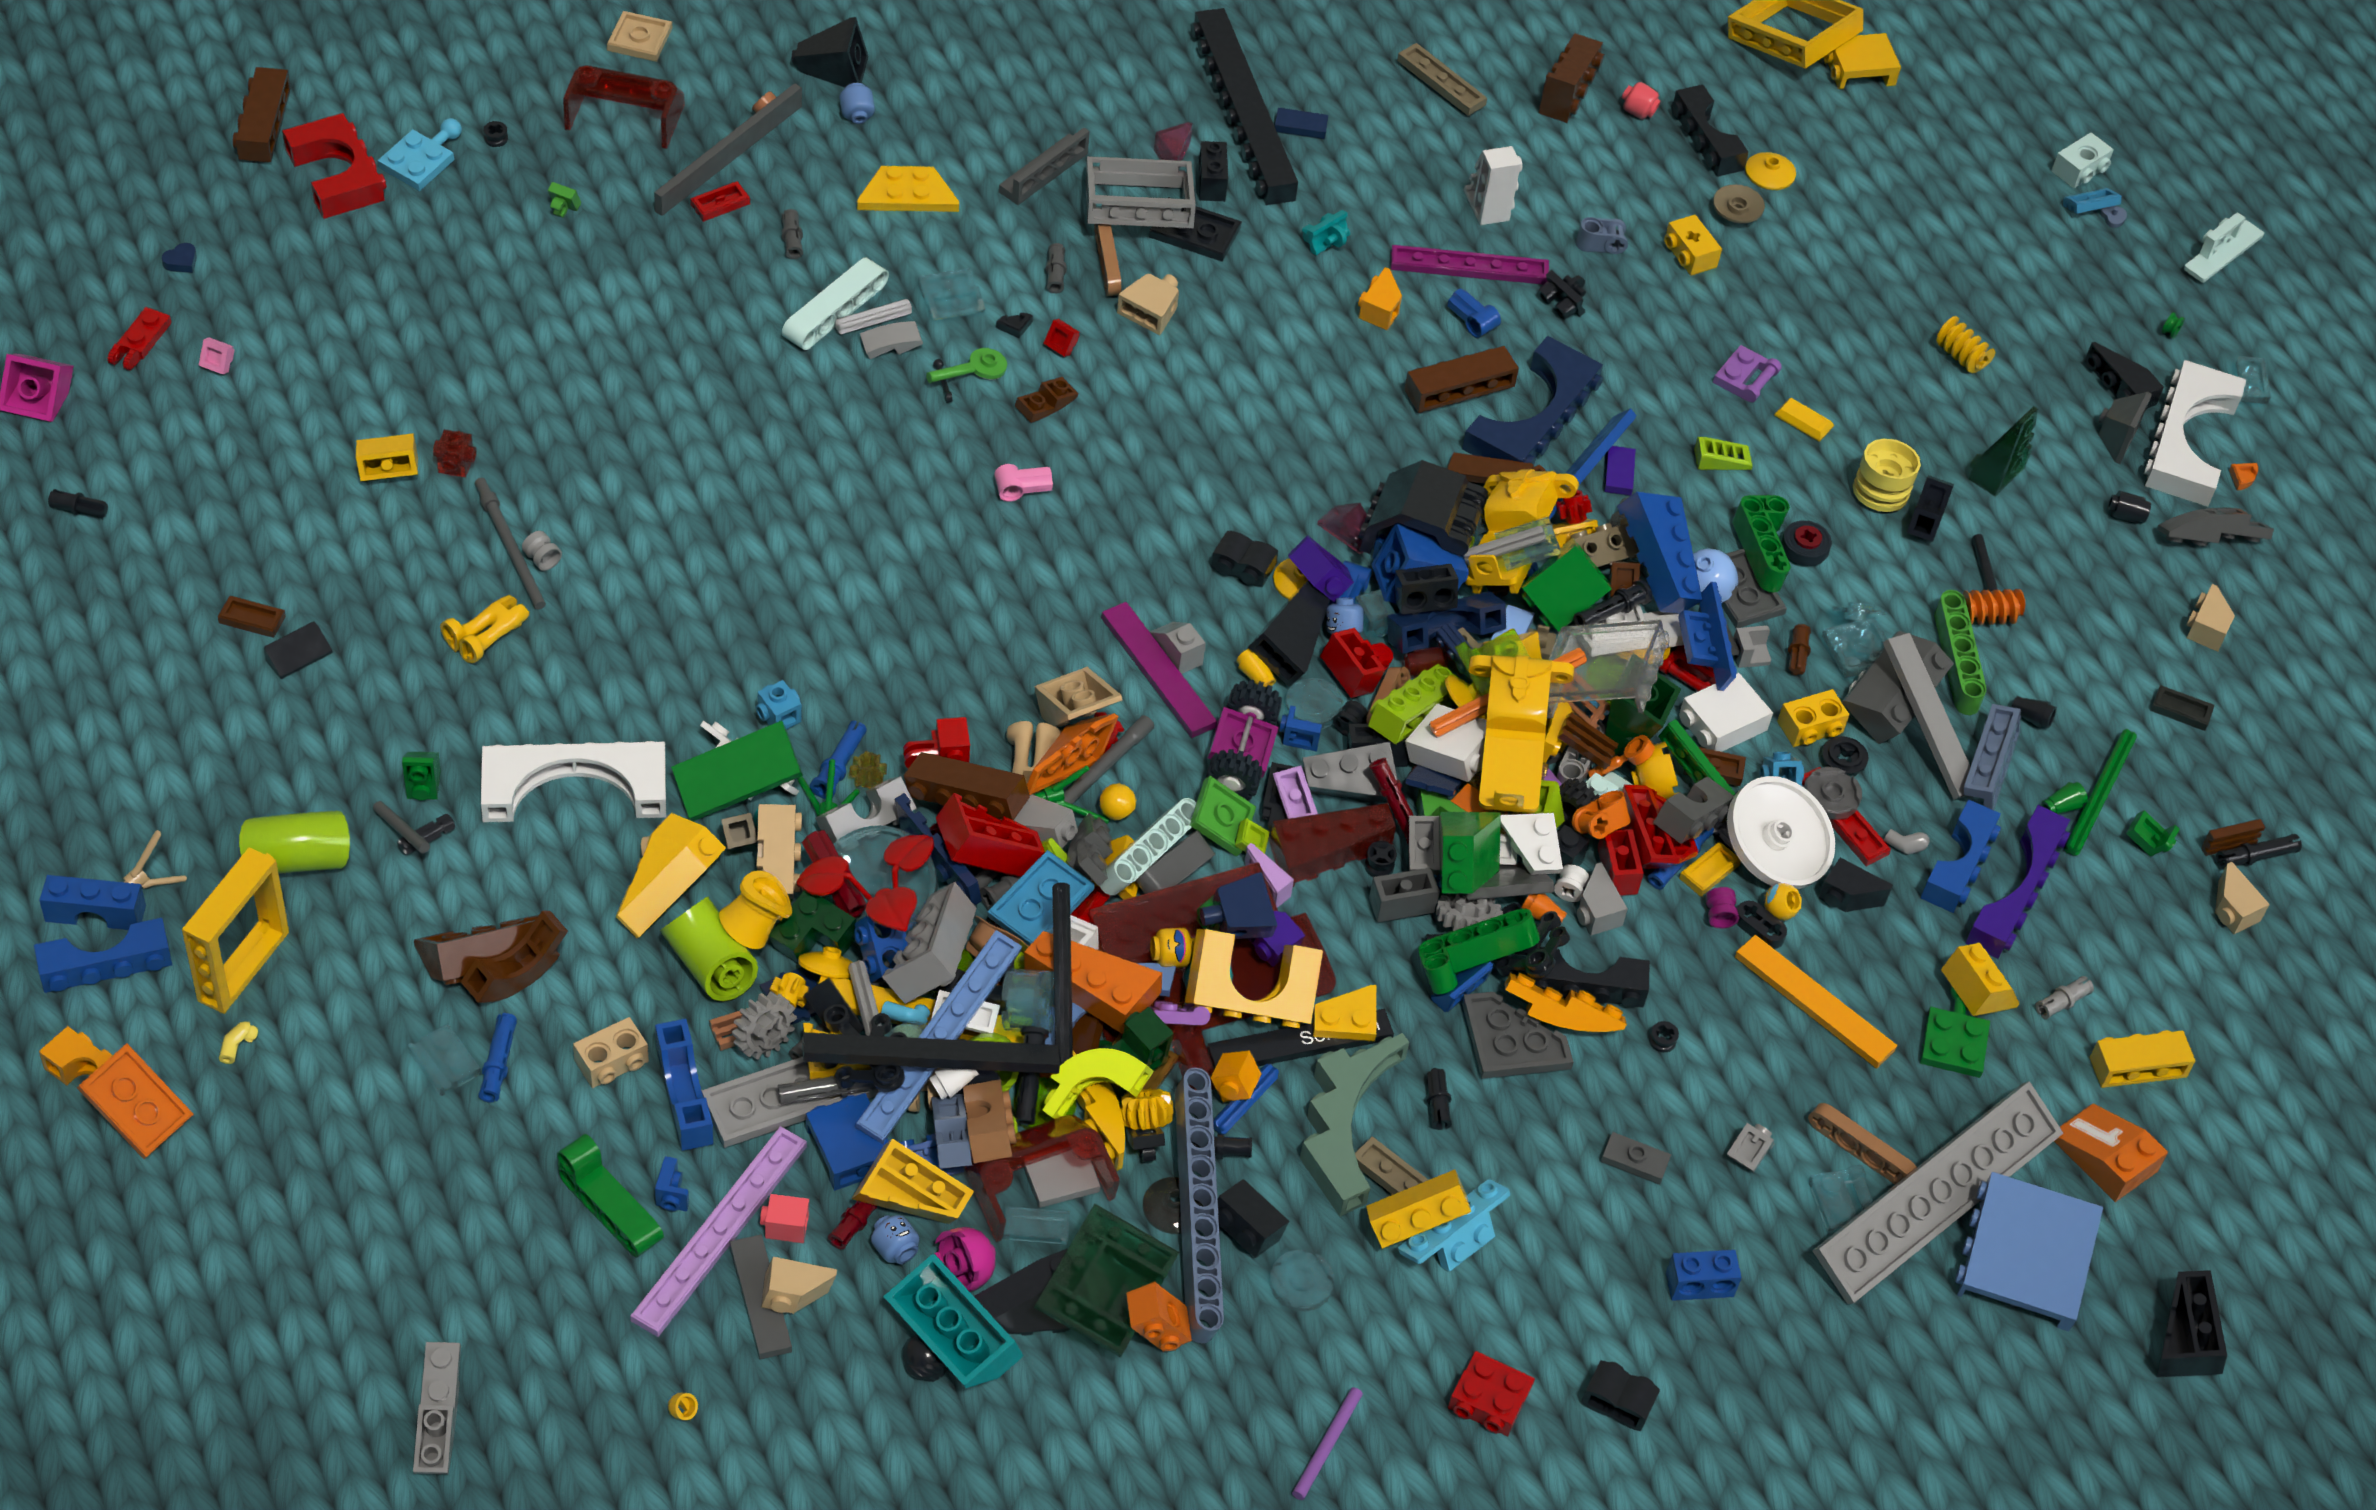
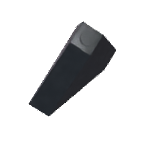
[974,1248,1094,1336]

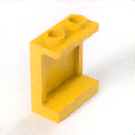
[1823,33,1901,89]

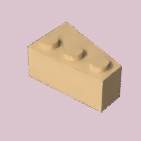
[757,804,802,899]

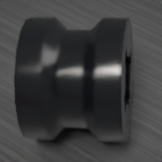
[1333,700,1368,737]
[1364,841,1397,877]

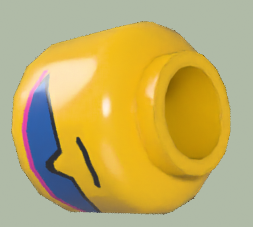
[1150,928,1195,968]

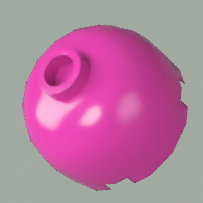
[934,1227,996,1292]

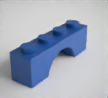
[1921,799,2001,913]
[34,918,172,993]
[655,1019,713,1151]

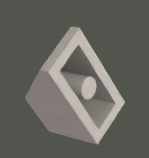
[1150,622,1206,674]
[1577,862,1628,936]

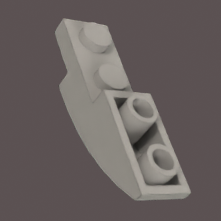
[413,1342,461,1474]

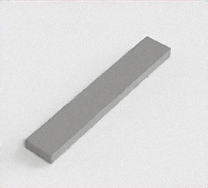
[1883,633,1970,800]

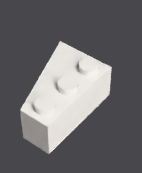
[1463,146,1522,225]

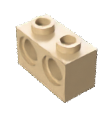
[573,1017,649,1088]

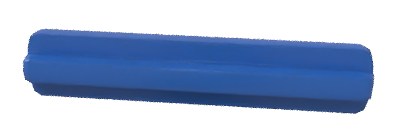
[1213,1064,1279,1134]

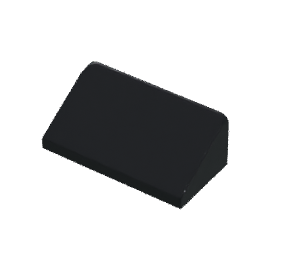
[264,621,333,679]
[804,976,865,1033]

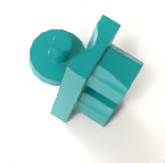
[1302,210,1350,255]

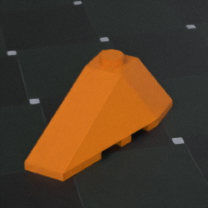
[1027,713,1119,795]

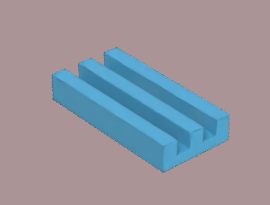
[2063,188,2122,214]

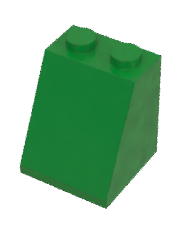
[1521,538,1612,632]
[1440,812,1501,894]

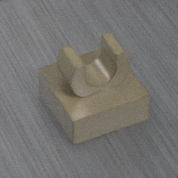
[1528,625,1557,660]

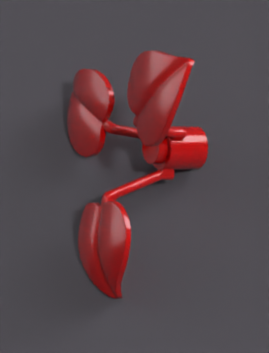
[796,835,934,932]

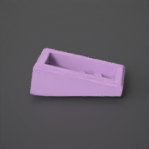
[1245,843,1294,908]

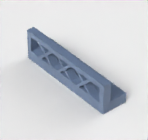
[1964,704,2021,810]

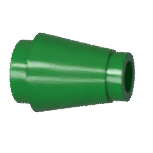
[2042,782,2088,814]

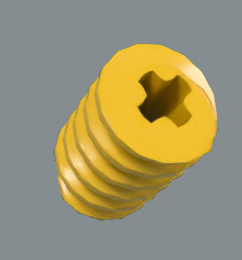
[1936,316,1996,373]

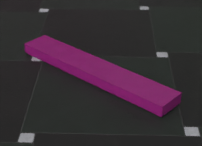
[1391,245,1549,285]
[1101,602,1217,738]

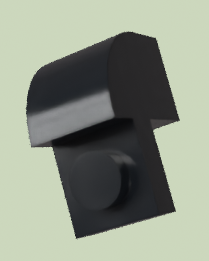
[1907,475,1954,542]

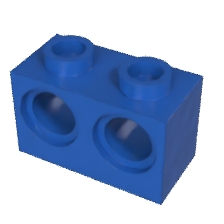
[854,916,908,983]
[1666,1250,1742,1301]

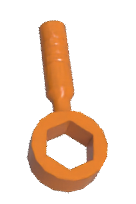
[1588,735,1655,777]

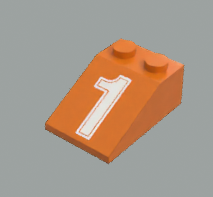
[2054,1103,2168,1202]

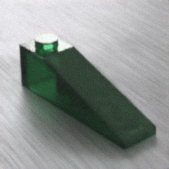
[1969,406,2038,497]

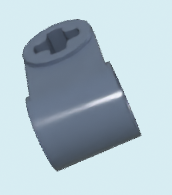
[1575,217,1628,254]

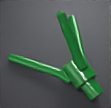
[797,759,860,831]
[1032,766,1109,824]

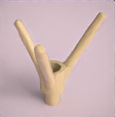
[123,830,187,889]

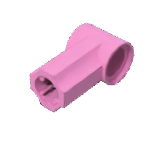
[994,464,1053,502]

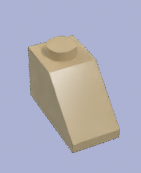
[2215,862,2270,934]
[761,1257,837,1314]

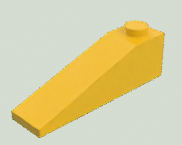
[616,813,726,938]

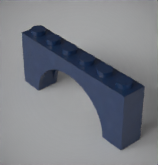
[1462,336,1603,464]

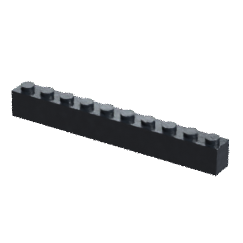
[1191,8,1298,205]

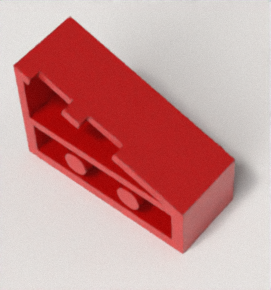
[936,793,1045,877]

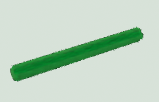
[2064,729,2137,856]

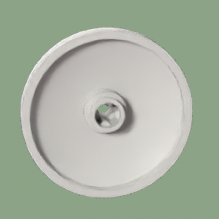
[1727,776,1835,889]

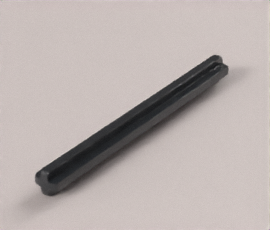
[1052,883,1073,1065]

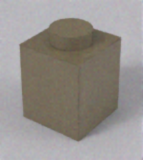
[721,813,758,850]

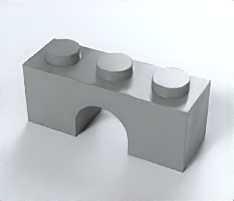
[815,776,917,852]

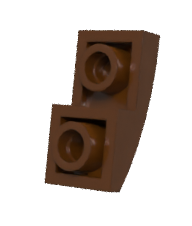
[1015,377,1079,423]

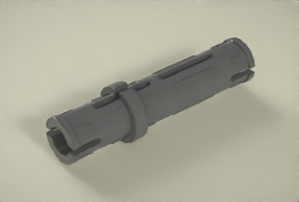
[778,1069,876,1105]

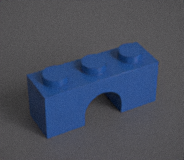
[39,875,146,930]

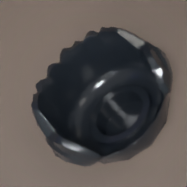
[903,1334,949,1382]

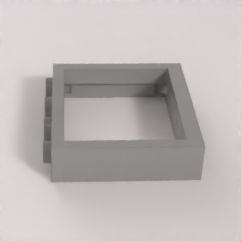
[1086,156,1196,228]

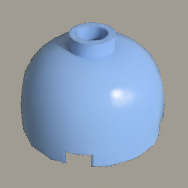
[1693,548,1738,603]

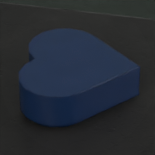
[162,243,197,273]

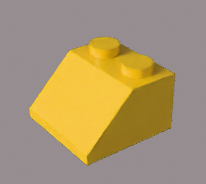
[1941,943,2019,1016]

